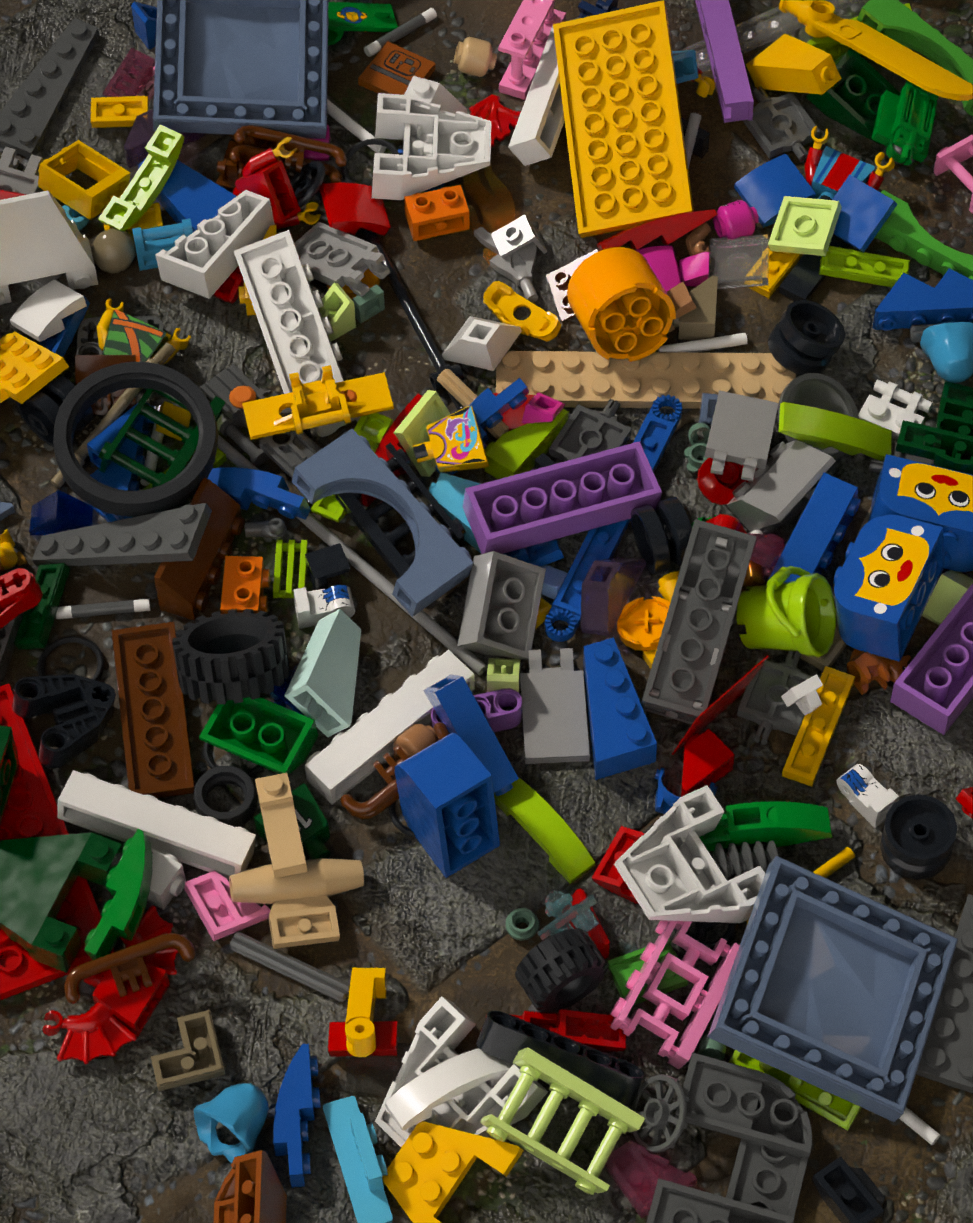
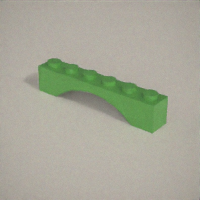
[857,0,973,117]
[874,190,973,280]

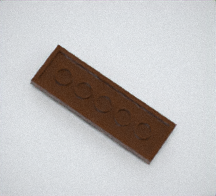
[111,622,195,798]

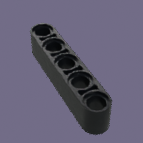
[476,1010,644,1107]

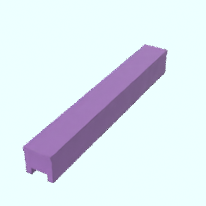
[695,0,754,123]

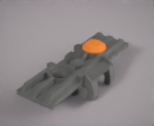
[200,364,321,479]

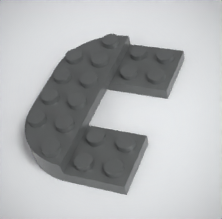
[646,1052,812,1223]

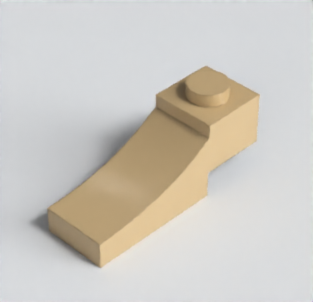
[255,773,307,878]

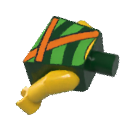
[97,298,191,365]

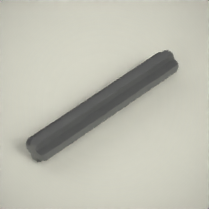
[230,932,350,1002]

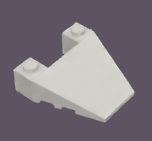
[372,93,492,200]
[0,190,98,305]
[614,785,765,923]
[375,996,548,1147]

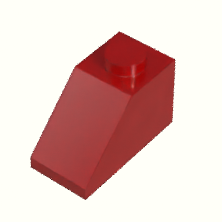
[681,728,735,797]

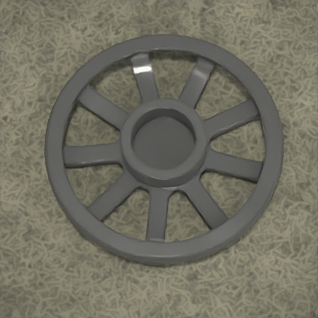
[631,1074,689,1153]

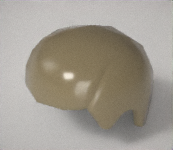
[91,228,137,274]

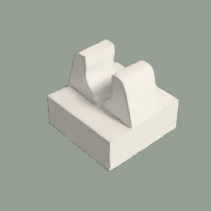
[781,674,823,715]

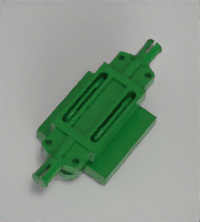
[872,80,938,165]

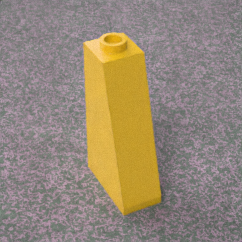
[746,34,842,95]

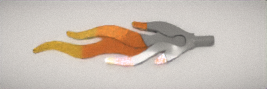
[463,162,538,303]

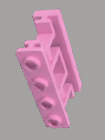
[610,920,740,1069]

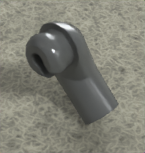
[245,518,287,540]

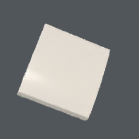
[10,280,87,342]

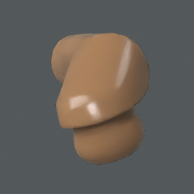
[685,223,711,256]

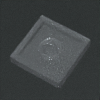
[709,234,769,289]

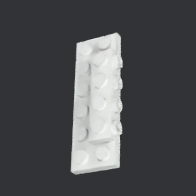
[234,230,344,394]

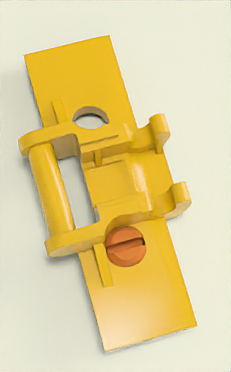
[242,365,394,440]

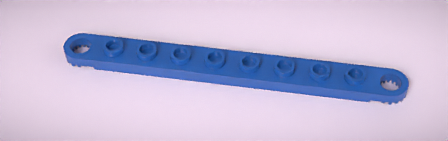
[545,395,682,642]

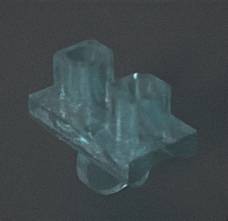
[537,890,600,941]

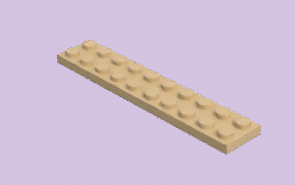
[496,351,796,409]

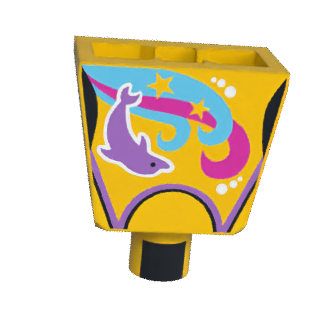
[413,405,489,472]

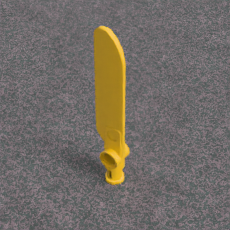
[779,0,973,101]

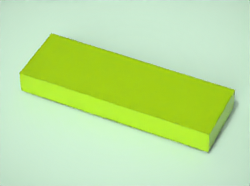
[819,246,910,288]

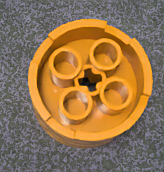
[567,247,676,362]

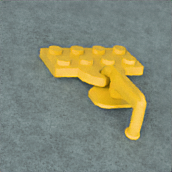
[0,331,69,404]

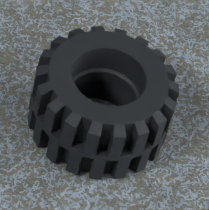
[515,928,608,1013]

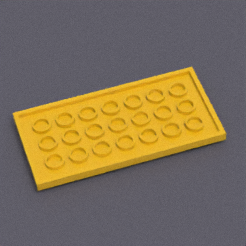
[553,0,694,238]

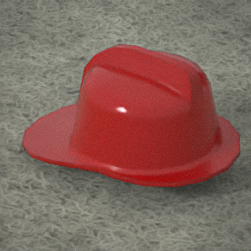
[697,458,748,505]

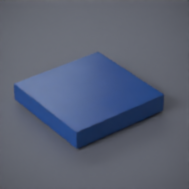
[832,175,898,253]

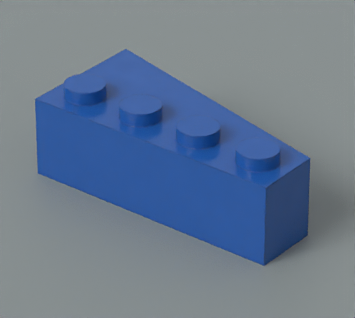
[769,473,861,582]
[583,637,657,780]

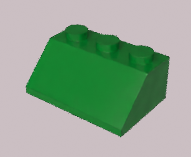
[199,697,318,774]

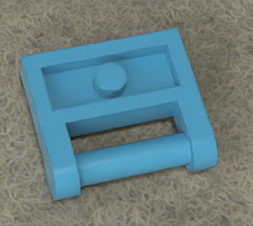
[132,218,193,271]

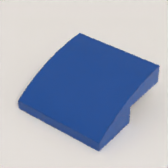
[734,154,816,228]

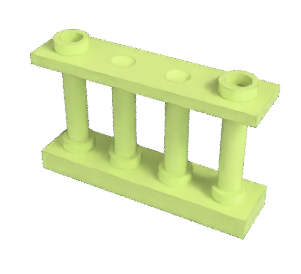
[480,1047,645,1195]

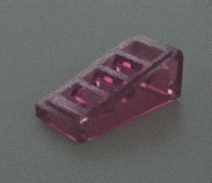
[102,48,155,97]

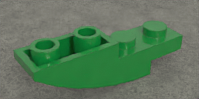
[699,801,832,852]
[84,829,152,960]

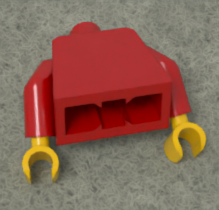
[233,137,321,229]

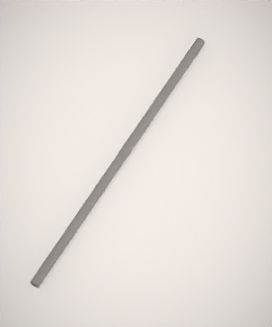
[217,434,487,676]

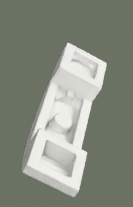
[385,1048,513,1131]

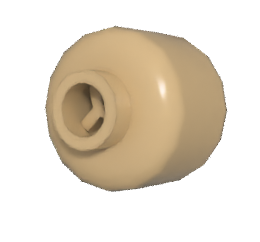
[454,37,497,77]

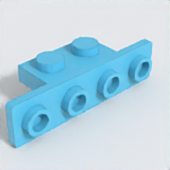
[323,1096,393,1223]

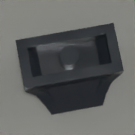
[812,1157,885,1223]

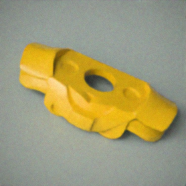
[483,281,561,341]

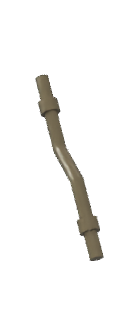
[50,342,175,489]

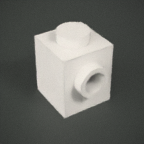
[147,850,186,910]

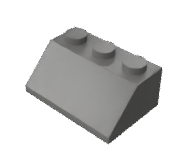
[727,440,836,532]
[457,551,546,660]

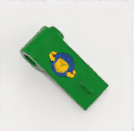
[328,2,398,46]

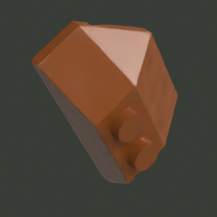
[213,1150,287,1223]

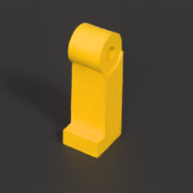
[345,967,387,1057]

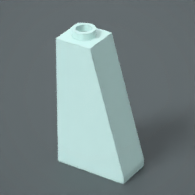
[285,609,361,737]

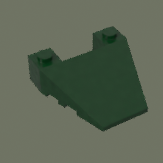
[0,832,123,973]

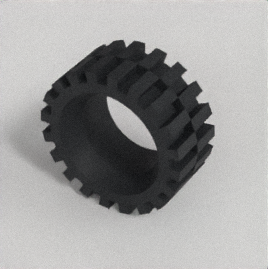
[172,609,290,704]

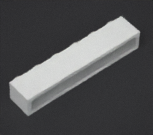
[508,17,579,166]
[305,649,475,805]
[57,770,256,879]

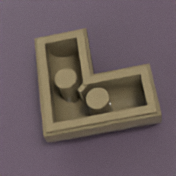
[151,1010,225,1092]

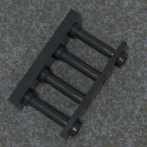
[333,443,466,579]

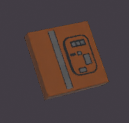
[358,41,436,95]

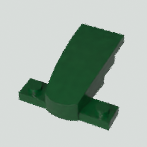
[895,381,973,475]

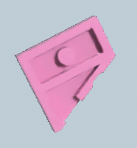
[184,870,270,941]

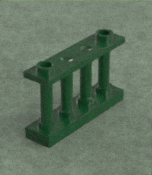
[98,388,226,488]

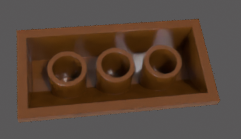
[154,478,245,621]

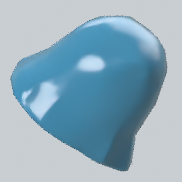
[920,322,973,383]
[194,1083,269,1164]

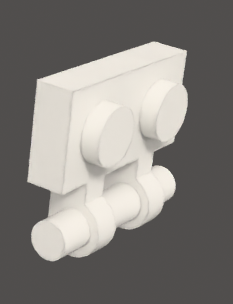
[858,379,933,440]

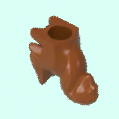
[847,649,911,695]

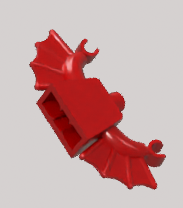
[42,905,179,1064]

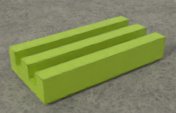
[273,539,308,598]

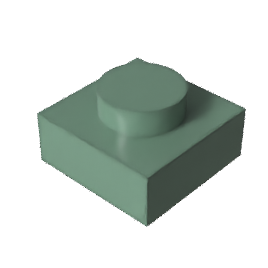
[353,284,385,323]

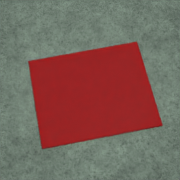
[672,655,769,755]

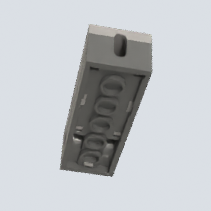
[641,514,757,724]

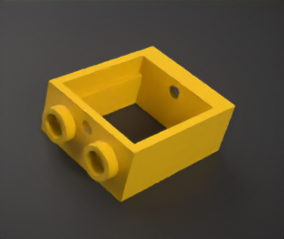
[38,140,131,220]

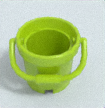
[737,566,836,657]

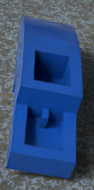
[435,378,529,475]
[194,467,311,520]
[273,1044,321,1188]

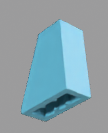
[428,472,481,553]

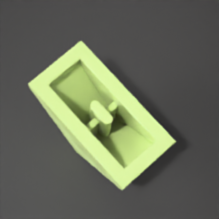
[319,283,356,341]
[922,570,973,625]
[487,658,520,693]

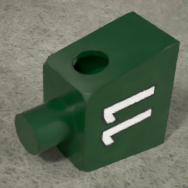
[254,783,331,859]

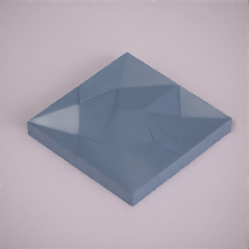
[153,0,329,139]
[707,856,958,1122]

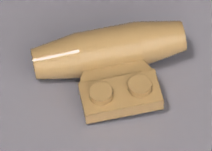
[229,858,364,949]

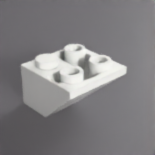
[442,316,522,371]

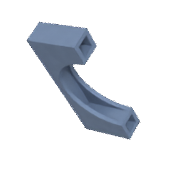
[292,429,474,617]

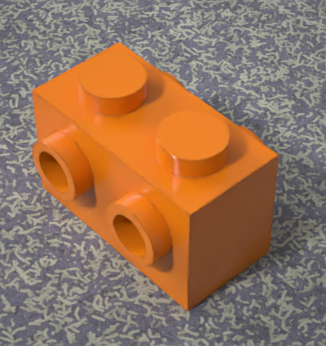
[404,185,470,241]
[220,556,270,614]

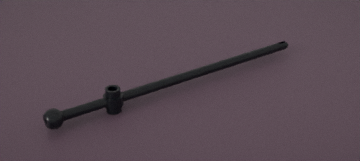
[341,180,488,436]

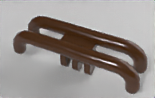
[229,125,347,183]
[340,722,450,819]
[64,933,196,1004]

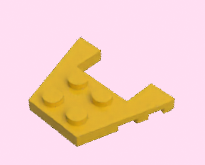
[382,1121,524,1223]

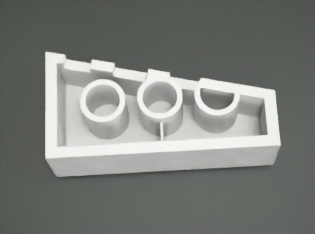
[155,190,275,299]

